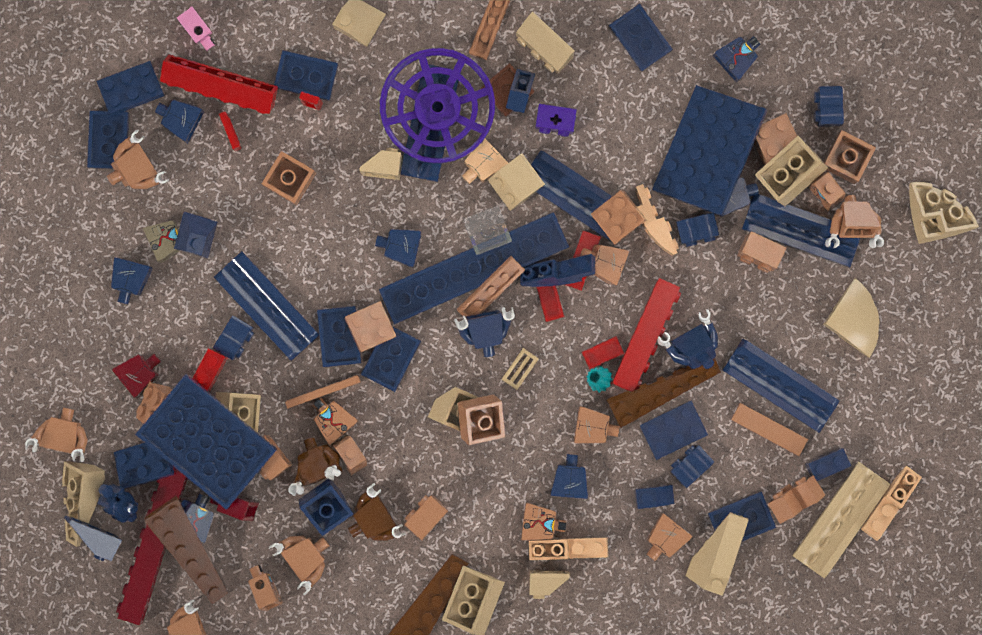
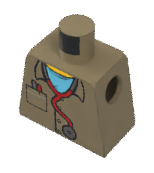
[143,221,179,263]

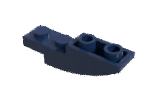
[520,254,595,287]

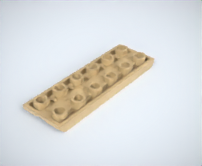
[792,461,890,578]

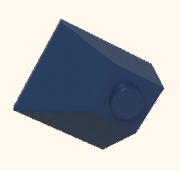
[174,212,218,259]

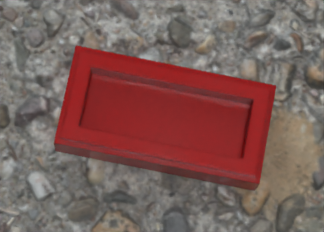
[299,92,323,110]
[219,111,242,152]
[536,286,564,322]
[581,336,624,370]

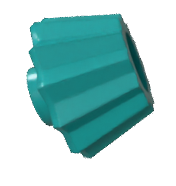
[586,366,613,393]

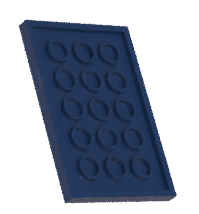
[652,85,767,216]
[135,374,277,510]

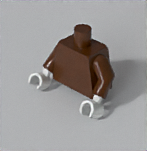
[288,437,343,496]
[348,483,406,541]

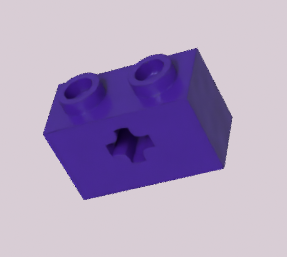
[535,104,577,137]

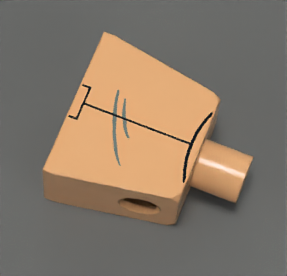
[462,139,508,184]

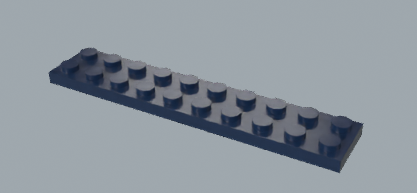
[379,212,569,325]

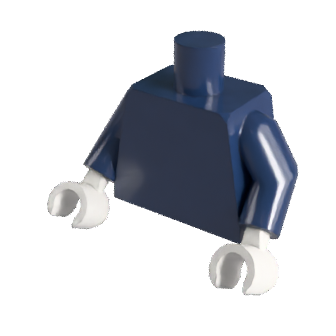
[454,307,515,357]
[658,309,718,369]

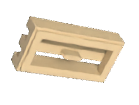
[501,348,539,390]

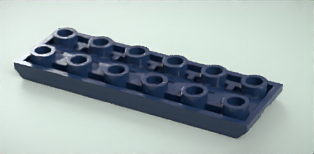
[401,64,459,182]
[531,150,614,244]
[742,194,860,268]
[214,251,319,361]
[722,339,840,433]

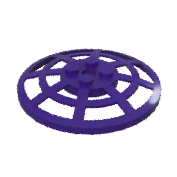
[380,48,495,163]

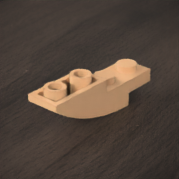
[635,184,679,256]
[861,466,922,541]
[529,537,608,560]

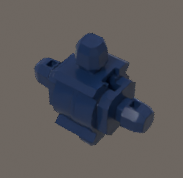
[97,484,138,523]

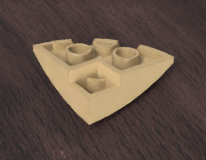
[909,182,979,244]
[823,278,880,358]

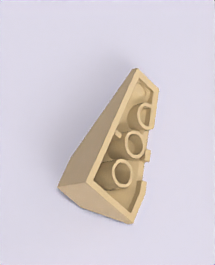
[62,461,105,547]
[686,513,749,596]

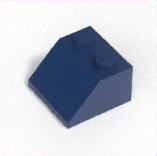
[298,478,354,536]

